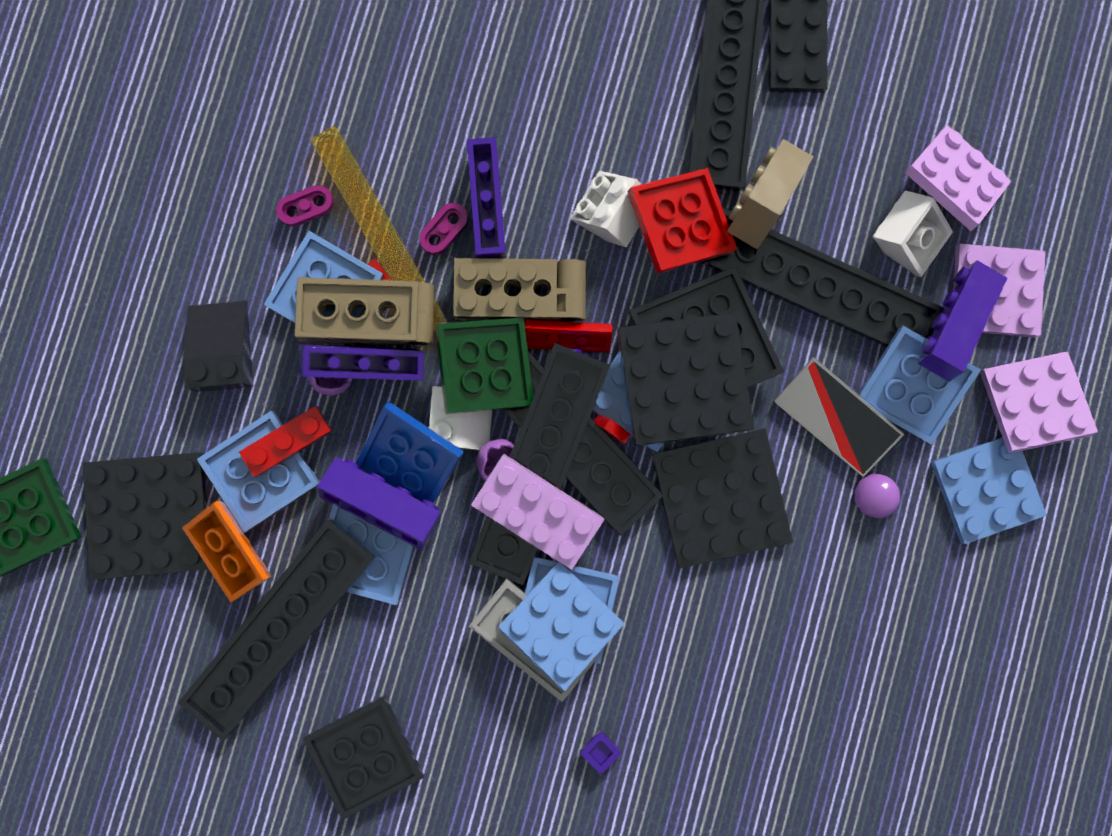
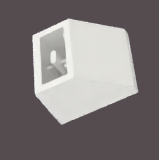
[570,171,641,247]

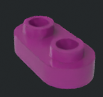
[276,185,334,227]
[420,203,468,255]

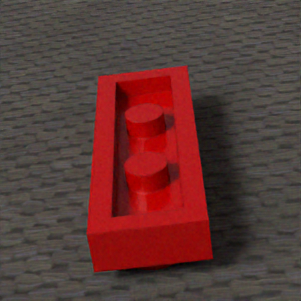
[524,320,612,353]
[239,406,333,478]

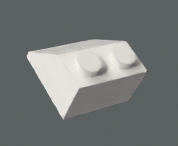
[873,190,953,277]
[429,386,492,450]

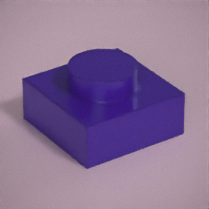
[579,730,622,774]

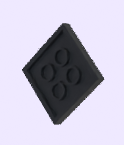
[303,695,424,820]

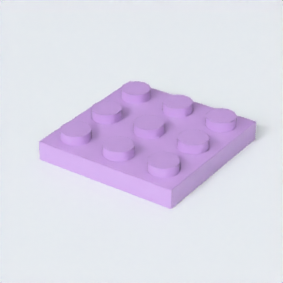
[905,125,1011,231]
[953,244,1045,338]
[980,351,1098,454]

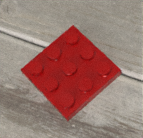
[627,168,737,274]

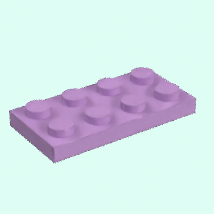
[471,454,604,570]

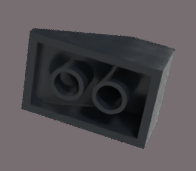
[183,301,254,392]

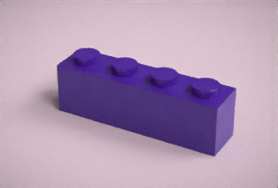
[467,137,506,259]
[918,260,1007,382]
[298,344,424,381]
[317,457,441,551]

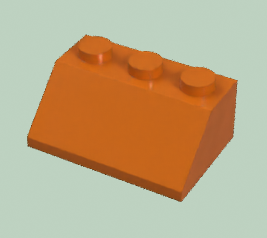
[182,501,272,603]

